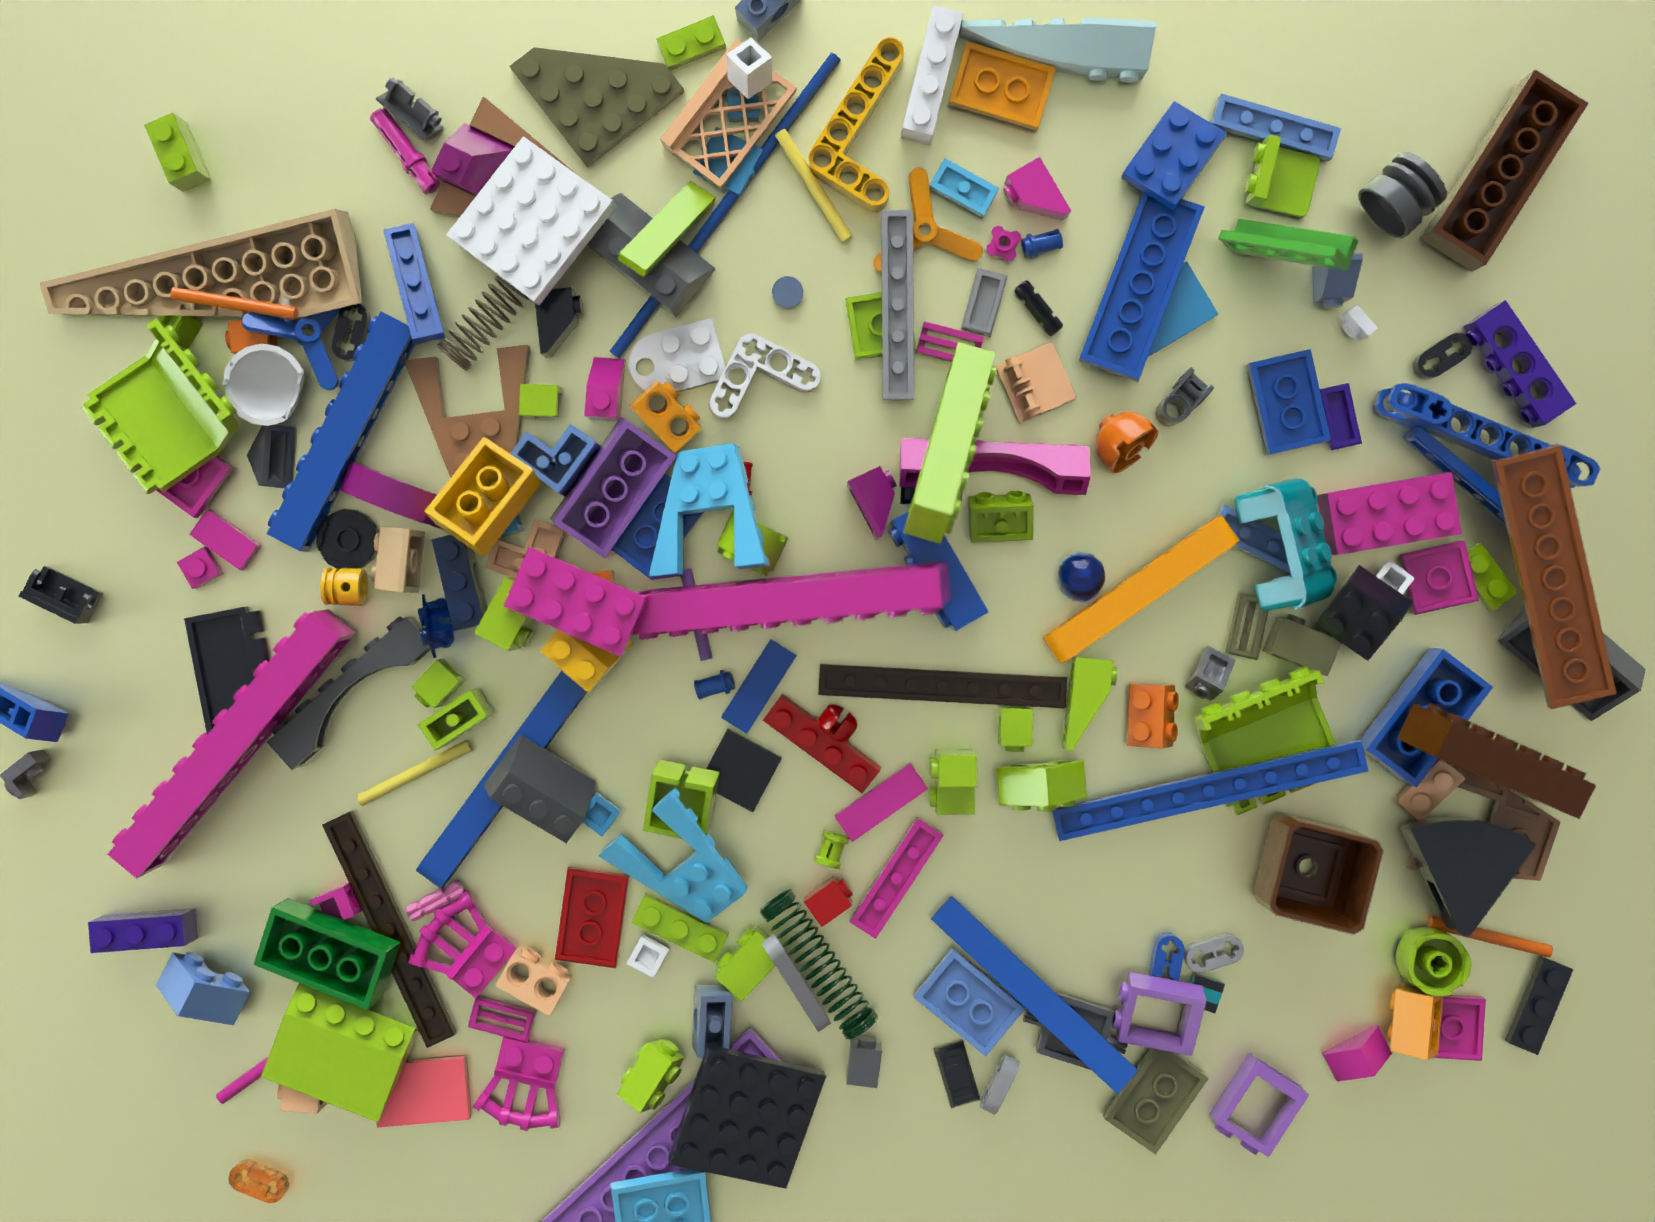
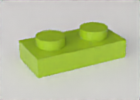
[656,15,726,71]
[1467,542,1518,611]

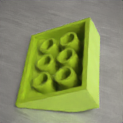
[261,983,419,1123]

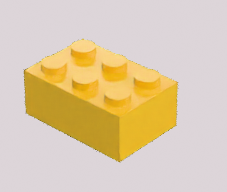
[425,437,542,557]

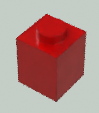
[804,875,853,927]

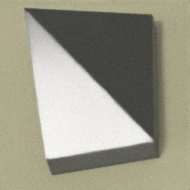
[247,425,295,488]

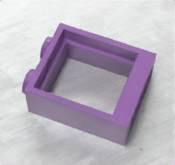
[1112,972,1206,1056]
[1209,1052,1309,1157]

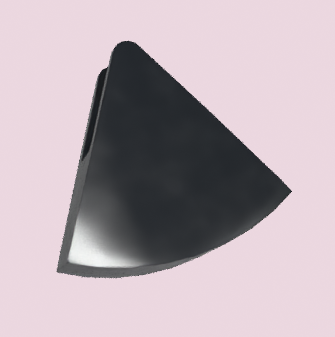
[1400,816,1536,936]

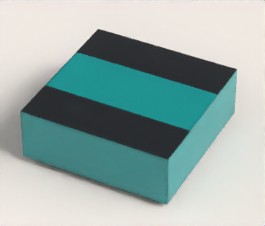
[1190,972,1225,1014]

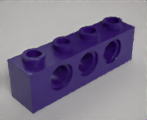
[1463,300,1577,428]

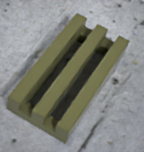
[1225,593,1269,660]

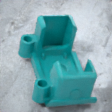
[1234,478,1337,611]

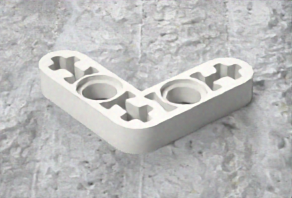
[709,333,821,419]

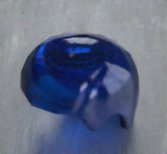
[1058,552,1105,602]

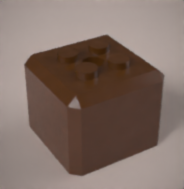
[1253,812,1383,935]

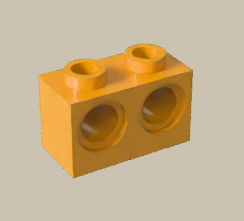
[629,380,702,454]

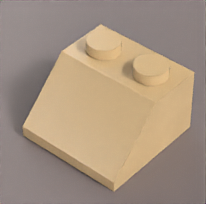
[371,526,425,593]

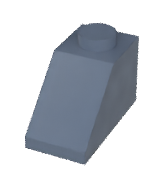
[1312,253,1363,308]

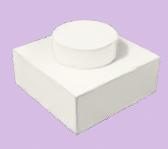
[1339,305,1378,341]
[626,934,670,978]

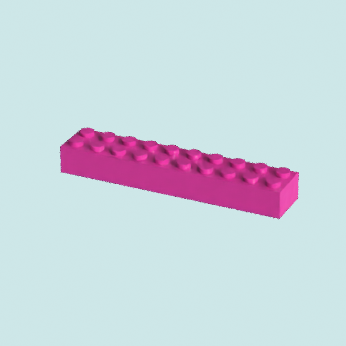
[632,561,951,639]
[107,609,357,879]

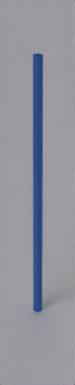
[609,52,841,359]

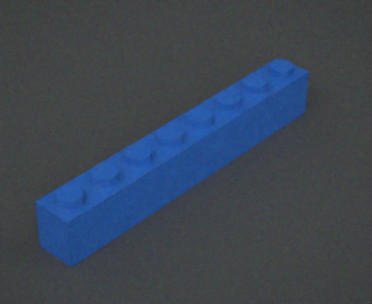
[267,311,415,552]

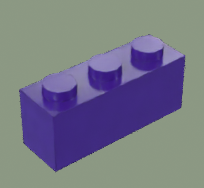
[88,908,198,953]

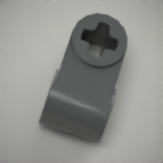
[1155,367,1214,427]

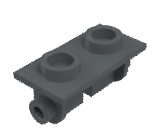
[376,78,443,140]

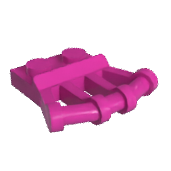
[408,891,517,999]
[473,1037,565,1131]

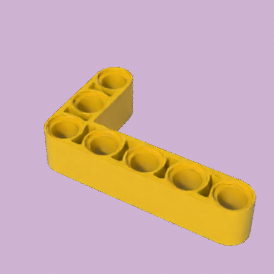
[808,37,904,212]

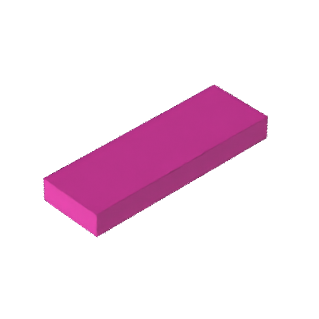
[834,763,928,842]

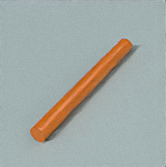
[170,287,298,320]
[1427,916,1553,957]

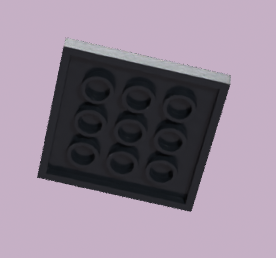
[668,1044,826,1189]

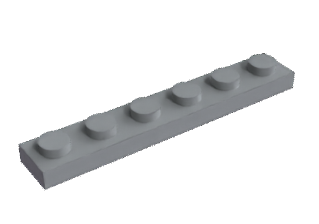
[881,210,914,400]

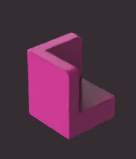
[309,883,362,920]

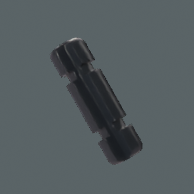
[1014,280,1063,336]

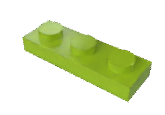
[631,893,729,963]

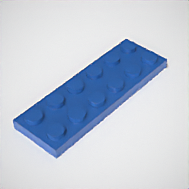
[1079,192,1205,382]

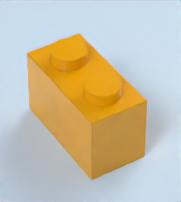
[1387,985,1443,1060]

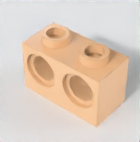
[495,947,572,1016]

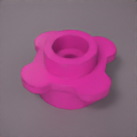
[986,226,1021,261]

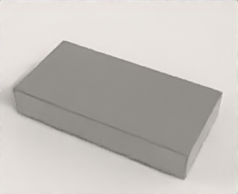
[961,268,1008,337]

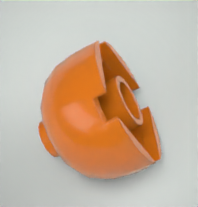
[1095,412,1159,473]

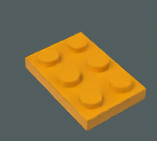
[948,41,1056,131]

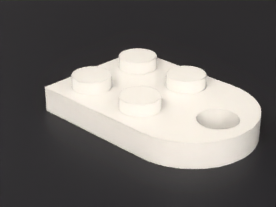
[629,318,725,396]

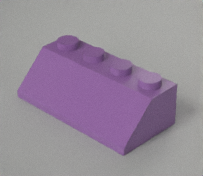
[550,417,677,558]

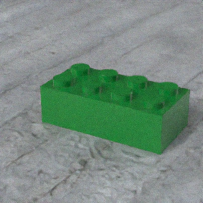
[253,898,401,1010]

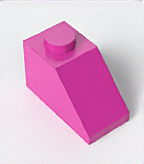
[1003,157,1071,221]
[584,357,625,422]

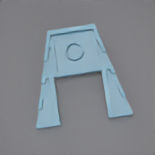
[649,443,769,579]
[599,788,748,923]

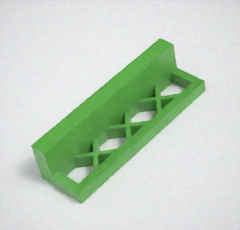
[1218,219,1358,271]

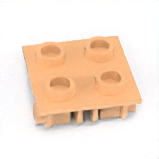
[996,341,1077,423]

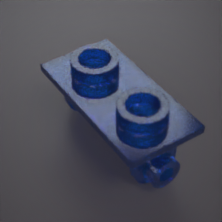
[418,594,455,658]

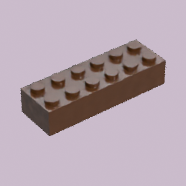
[1420,70,1589,272]
[1397,704,1596,819]

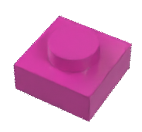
[177,547,223,589]

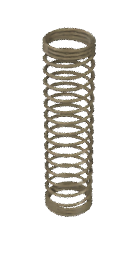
[436,276,529,371]

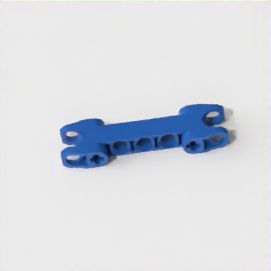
[1373,383,1601,488]

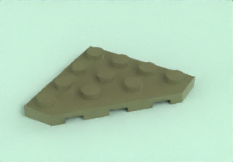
[509,47,685,168]

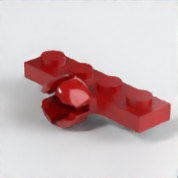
[763,694,882,793]

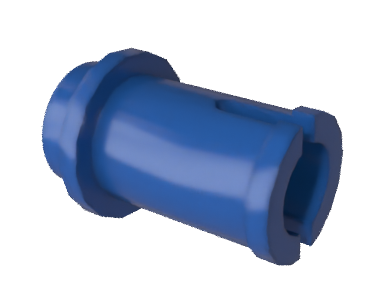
[1021,229,1063,259]
[694,670,735,700]

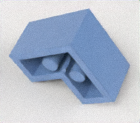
[510,424,600,497]
[156,952,251,1025]

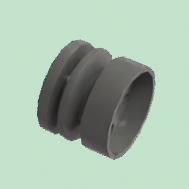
[1358,152,1447,239]

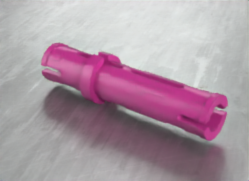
[370,107,441,195]

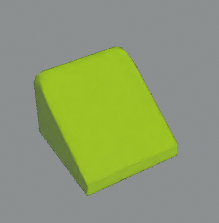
[159,316,202,349]

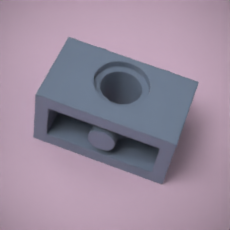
[735,0,801,42]
[692,985,732,1058]

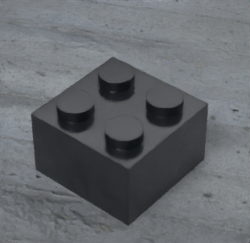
[1315,565,1413,661]

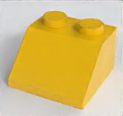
[540,630,634,692]

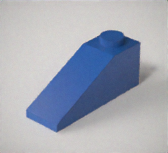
[0,683,69,742]

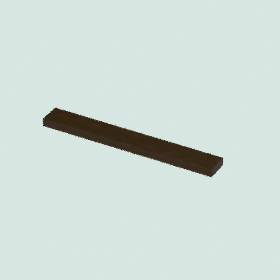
[818,664,1067,708]
[322,810,457,1048]

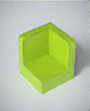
[519,384,562,419]

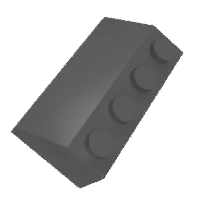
[587,193,716,317]
[1498,608,1646,721]

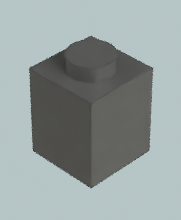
[846,1036,882,1088]

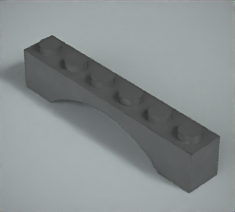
[267,616,438,770]

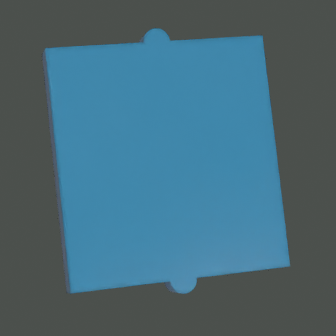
[693,127,764,197]

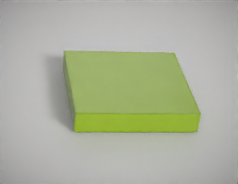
[845,292,916,361]

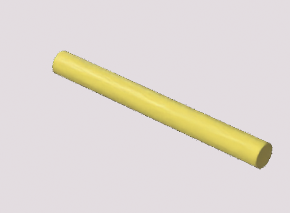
[775,129,852,243]
[357,740,473,806]

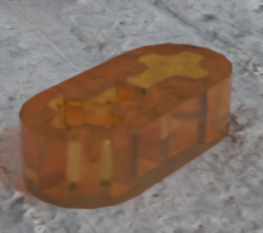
[228,1159,290,1203]

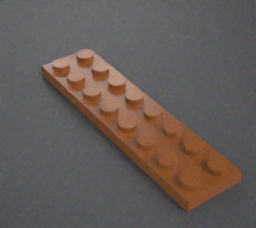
[1492,445,1617,709]

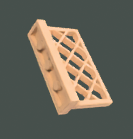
[660,39,797,190]

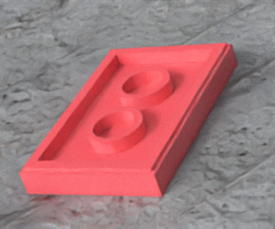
[376,1055,471,1128]

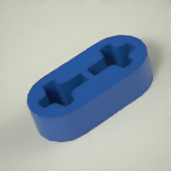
[1148,933,1184,981]

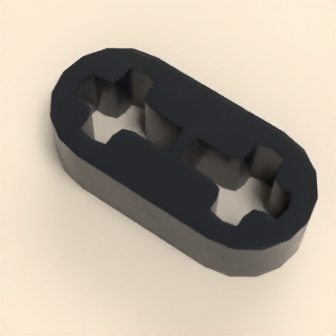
[332,304,371,362]
[1413,333,1472,379]

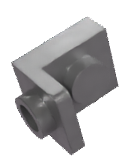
[1185,646,1236,700]
[0,749,51,799]

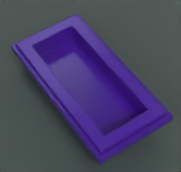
[1320,383,1362,450]

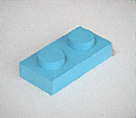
[929,158,999,218]

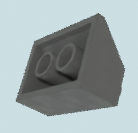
[484,734,596,843]

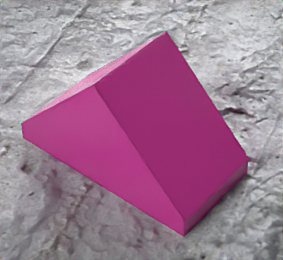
[1322,1025,1392,1082]

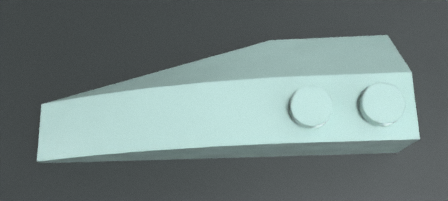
[959,17,1156,83]

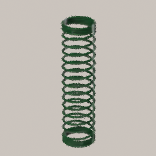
[760,889,878,1040]

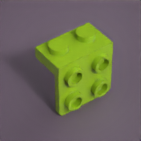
[1245,134,1321,218]

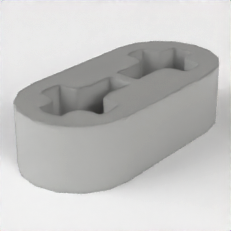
[1184,933,1244,973]
[980,1054,1020,1115]

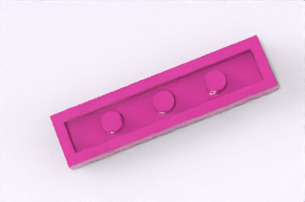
[850,817,944,939]

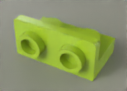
[968,491,1034,543]

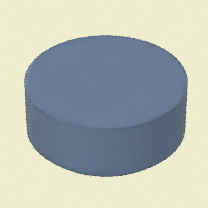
[772,276,803,309]

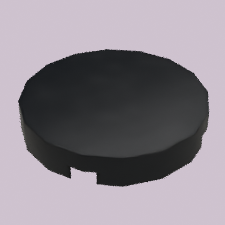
[316,509,379,569]

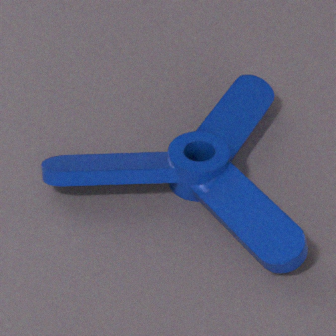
[242,308,341,391]

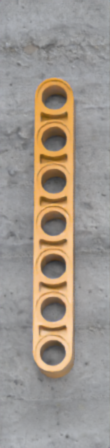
[1042,515,1239,664]

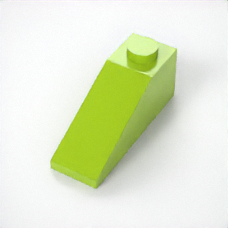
[1062,656,1118,751]

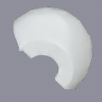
[222,343,305,426]

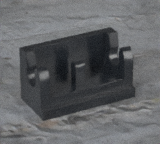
[18,566,103,624]

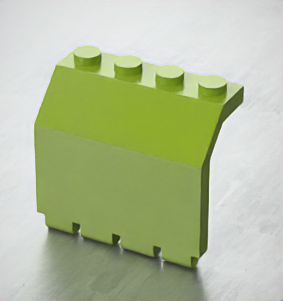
[81,318,239,494]
[1195,667,1336,815]

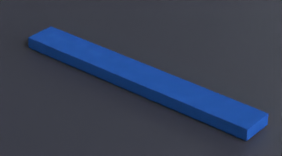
[931,896,1138,1094]

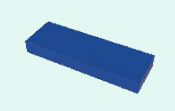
[721,639,797,734]

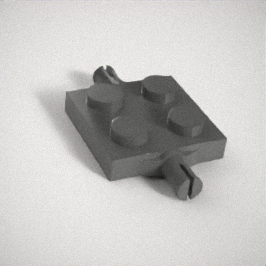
[1023,991,1128,1070]

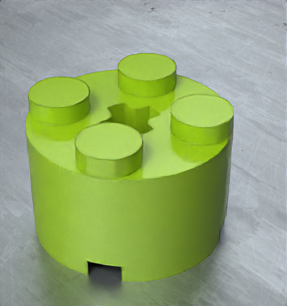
[716,511,789,576]
[1396,926,1471,996]

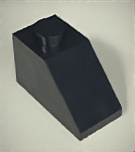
[535,287,583,358]

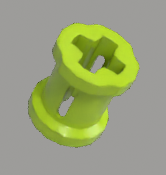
[814,830,850,869]

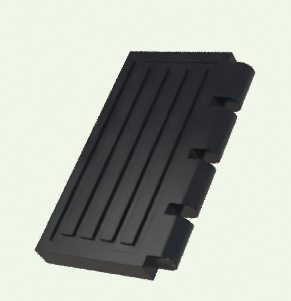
[184,607,270,734]

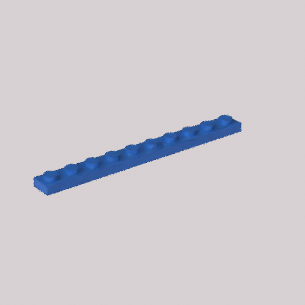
[1052,739,1369,841]

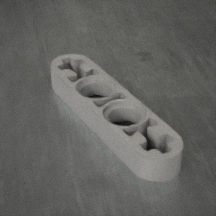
[761,934,831,1032]

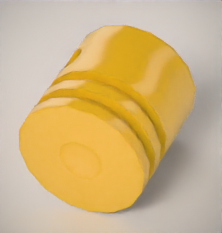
[320,568,368,606]

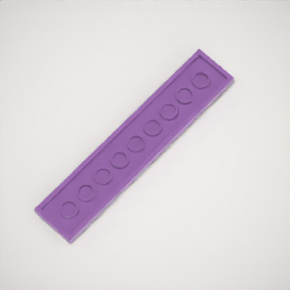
[541,1027,782,1222]

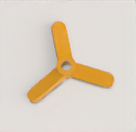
[873,167,983,273]

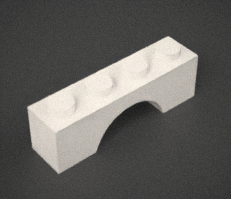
[901,5,963,145]

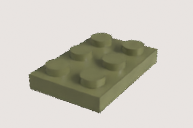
[1103,1048,1209,1155]

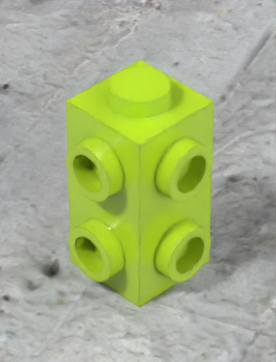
[617,1039,685,1113]

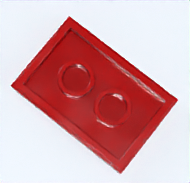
[555,866,630,968]

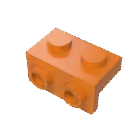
[1127,684,1179,749]

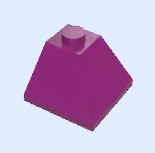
[431,123,514,196]
[847,466,897,540]

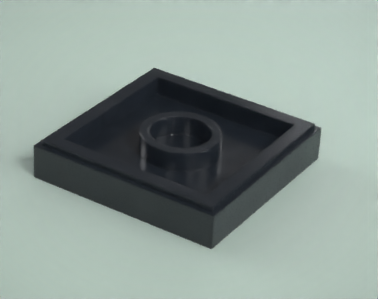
[706,728,782,812]

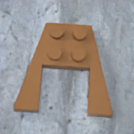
[430,97,579,218]
[405,345,530,478]
[1406,765,1561,881]

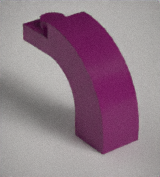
[339,461,443,530]

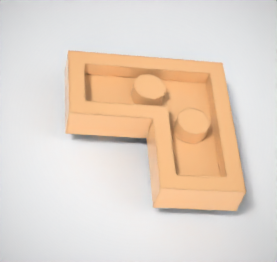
[485,519,565,578]

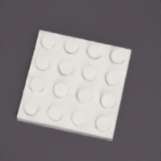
[446,136,617,306]

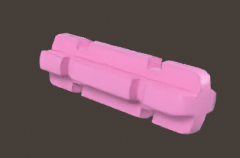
[406,880,465,922]

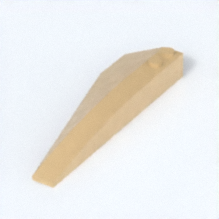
[40,209,362,318]

